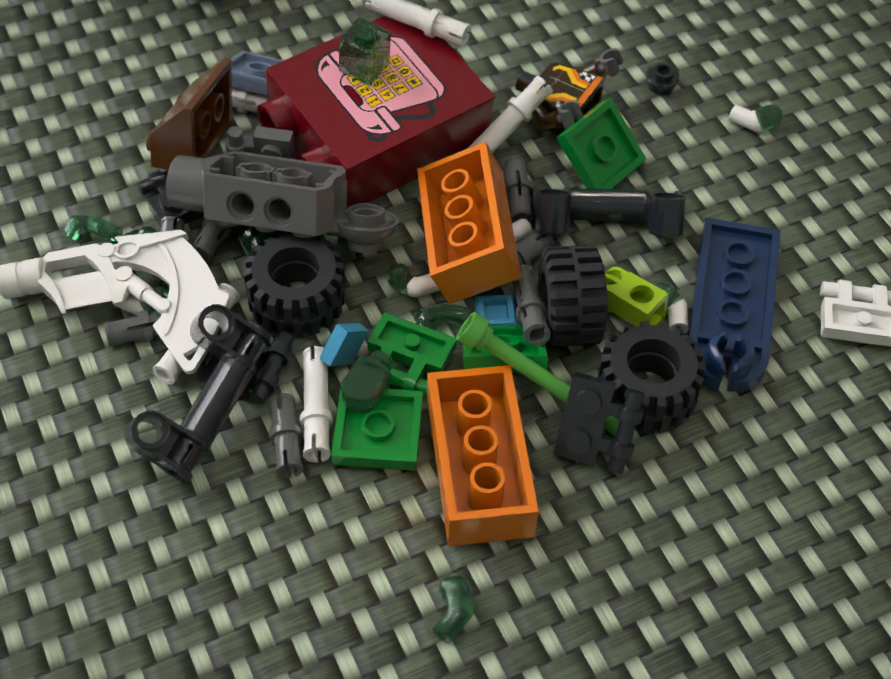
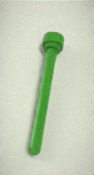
[456,311,620,436]

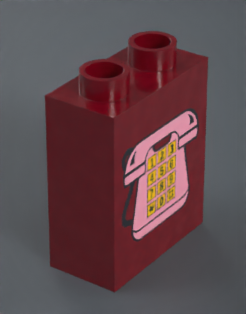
[257,15,495,208]

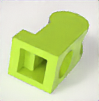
[605,267,668,327]

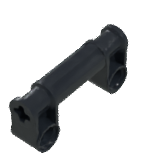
[531,186,686,237]
[124,304,274,483]

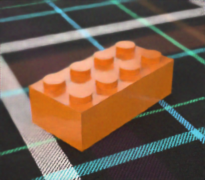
[417,142,522,305]
[427,365,539,547]

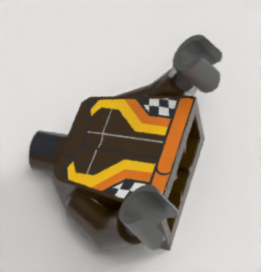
[515,48,624,136]

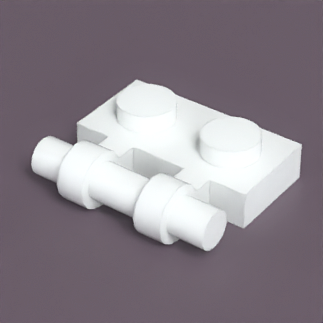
[820,279,891,347]

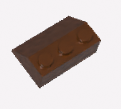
[146,58,232,170]

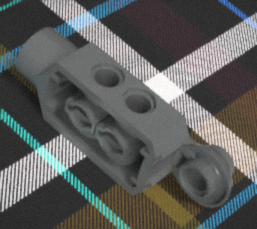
[166,151,399,253]

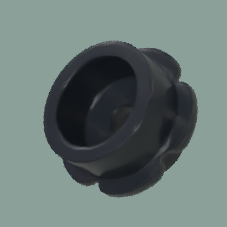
[645,63,680,95]

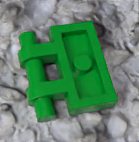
[355,312,457,397]

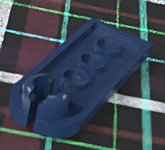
[688,217,781,392]

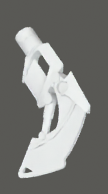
[0,230,230,374]

